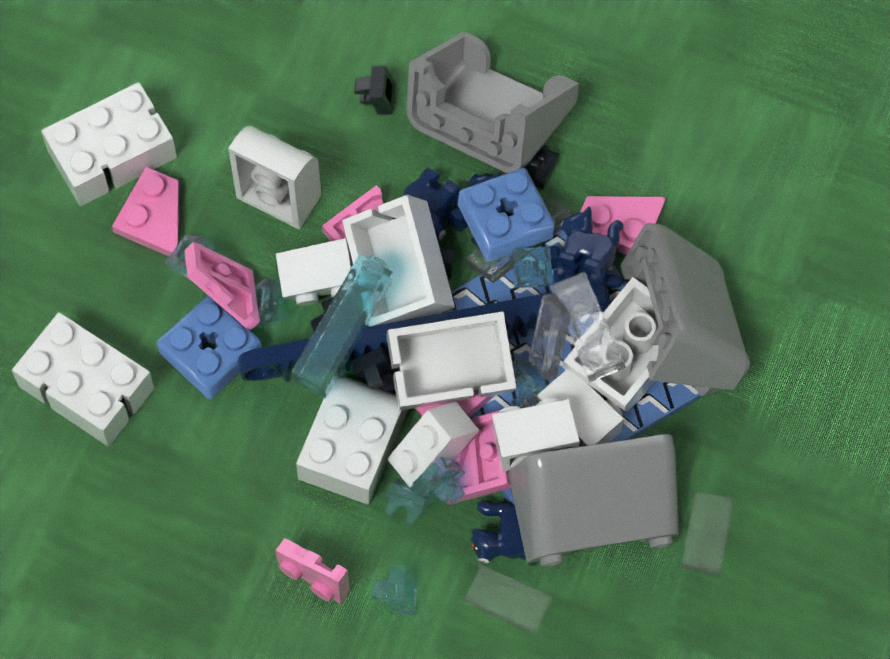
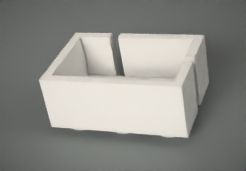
[41,82,177,207]
[342,195,455,327]
[12,312,155,447]
[386,312,516,410]

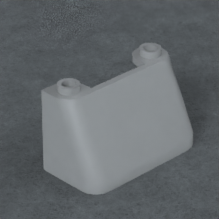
[406,31,579,173]
[621,223,750,390]
[508,434,679,567]

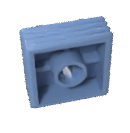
[458,168,555,262]
[157,296,262,399]

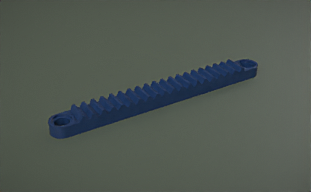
[238,284,611,383]

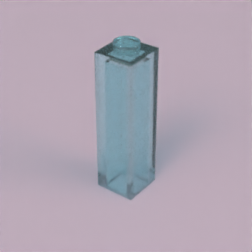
[291,254,393,399]

